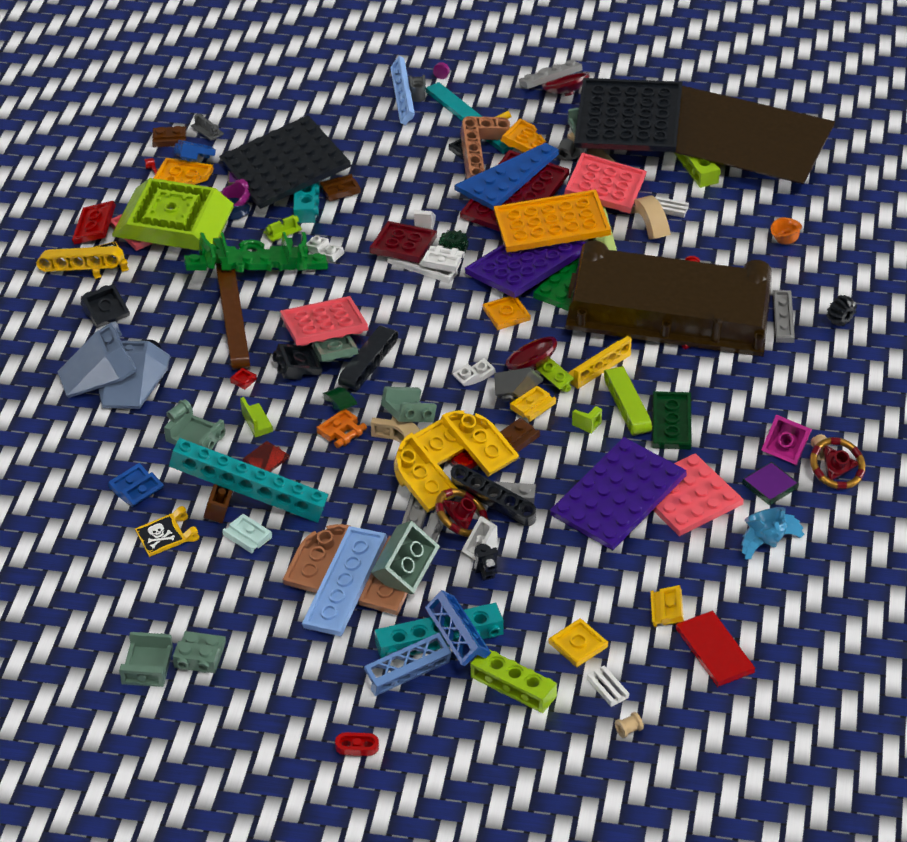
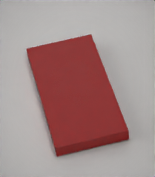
[676,611,755,687]

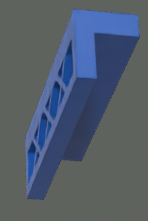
[425,590,491,666]

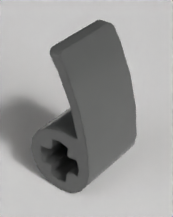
[557,138,589,160]

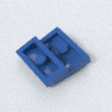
[108,463,164,507]

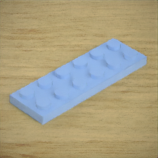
[302,526,387,636]

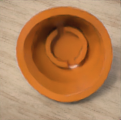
[771,217,802,245]

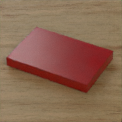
[72,201,116,244]

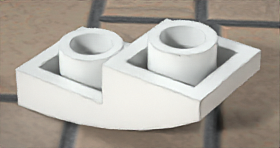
[306,236,344,262]
[453,358,496,386]

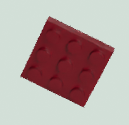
[370,221,437,263]

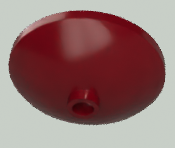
[542,72,590,96]
[506,337,558,370]

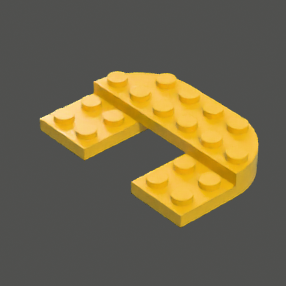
[394,410,519,513]

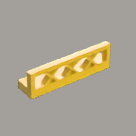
[568,336,632,389]

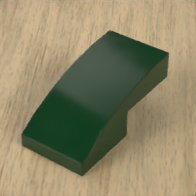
[323,387,357,411]

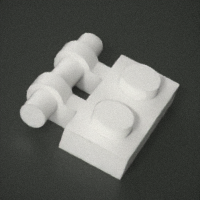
[422,245,465,272]

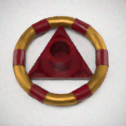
[810,437,866,489]
[435,488,488,537]

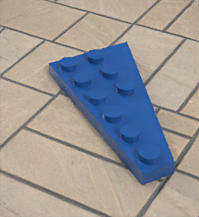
[454,143,559,210]

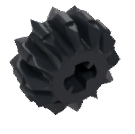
[826,295,857,327]

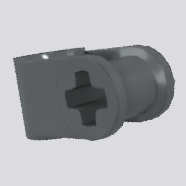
[409,75,426,102]

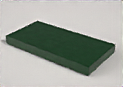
[652,391,692,450]

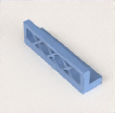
[364,633,451,696]

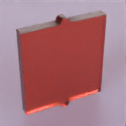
[243,441,290,472]

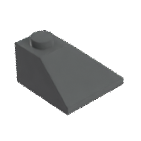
[494,368,543,401]

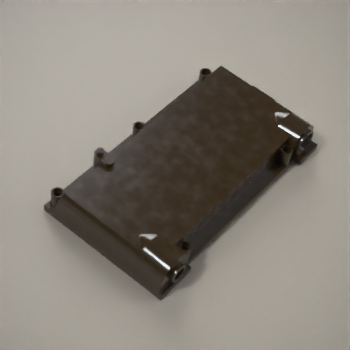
[565,241,772,357]

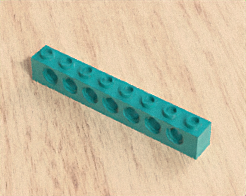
[169,438,329,523]

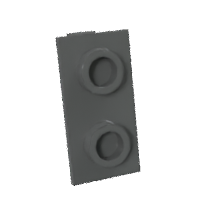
[191,113,224,141]

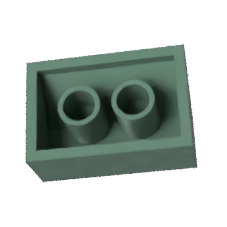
[371,521,440,594]

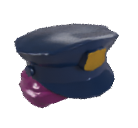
[220,179,251,220]

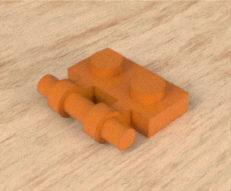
[316,409,367,448]

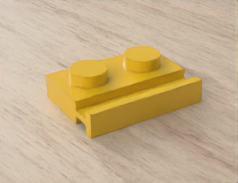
[510,386,556,422]
[650,585,684,627]

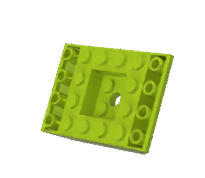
[112,178,234,251]

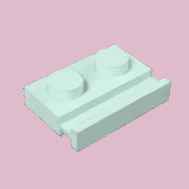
[223,514,272,554]

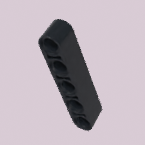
[338,326,398,391]
[451,464,536,526]

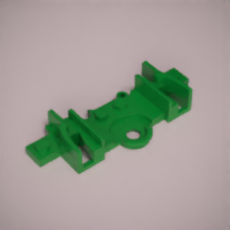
[184,232,328,272]

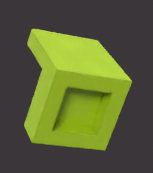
[572,406,602,434]

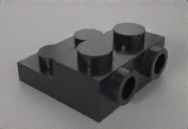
[80,284,130,328]
[272,344,323,380]

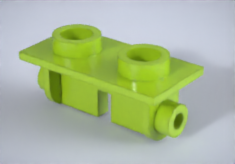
[263,215,302,242]
[536,358,574,392]

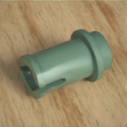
[166,399,192,422]

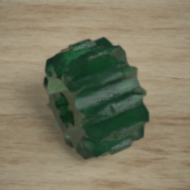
[439,230,469,253]

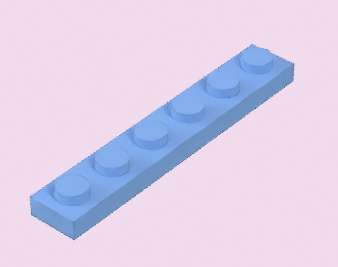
[390,56,415,125]

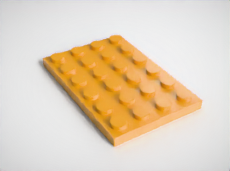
[494,189,611,252]

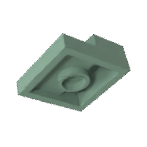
[313,335,358,362]
[173,631,226,673]

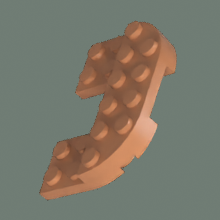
[282,524,408,616]

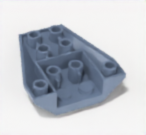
[58,321,137,398]
[98,341,170,409]

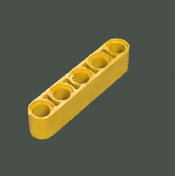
[36,246,124,272]

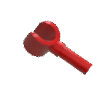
[145,158,158,174]

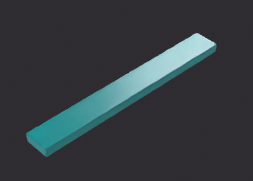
[426,82,514,154]

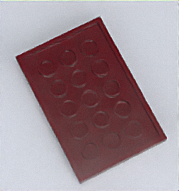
[460,150,570,231]

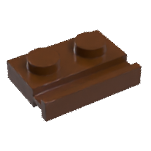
[152,126,187,147]
[320,174,361,201]
[500,418,540,452]

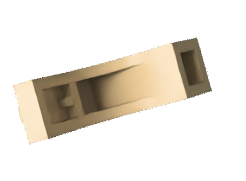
[631,195,671,239]
[371,416,420,443]

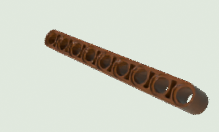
[216,263,250,370]

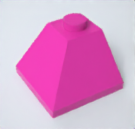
[761,415,812,465]

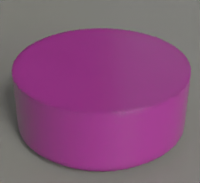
[433,62,450,79]

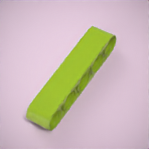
[604,366,652,436]

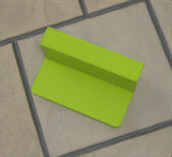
[240,397,273,437]

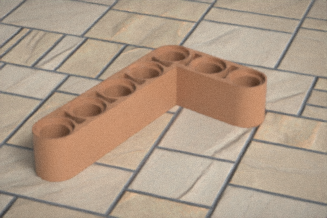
[460,116,510,179]

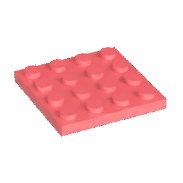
[564,153,647,213]
[280,296,368,346]
[653,453,744,536]

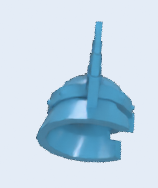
[741,507,805,559]

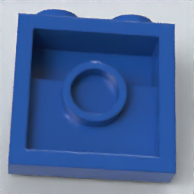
[174,140,216,162]

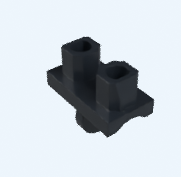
[474,544,498,581]

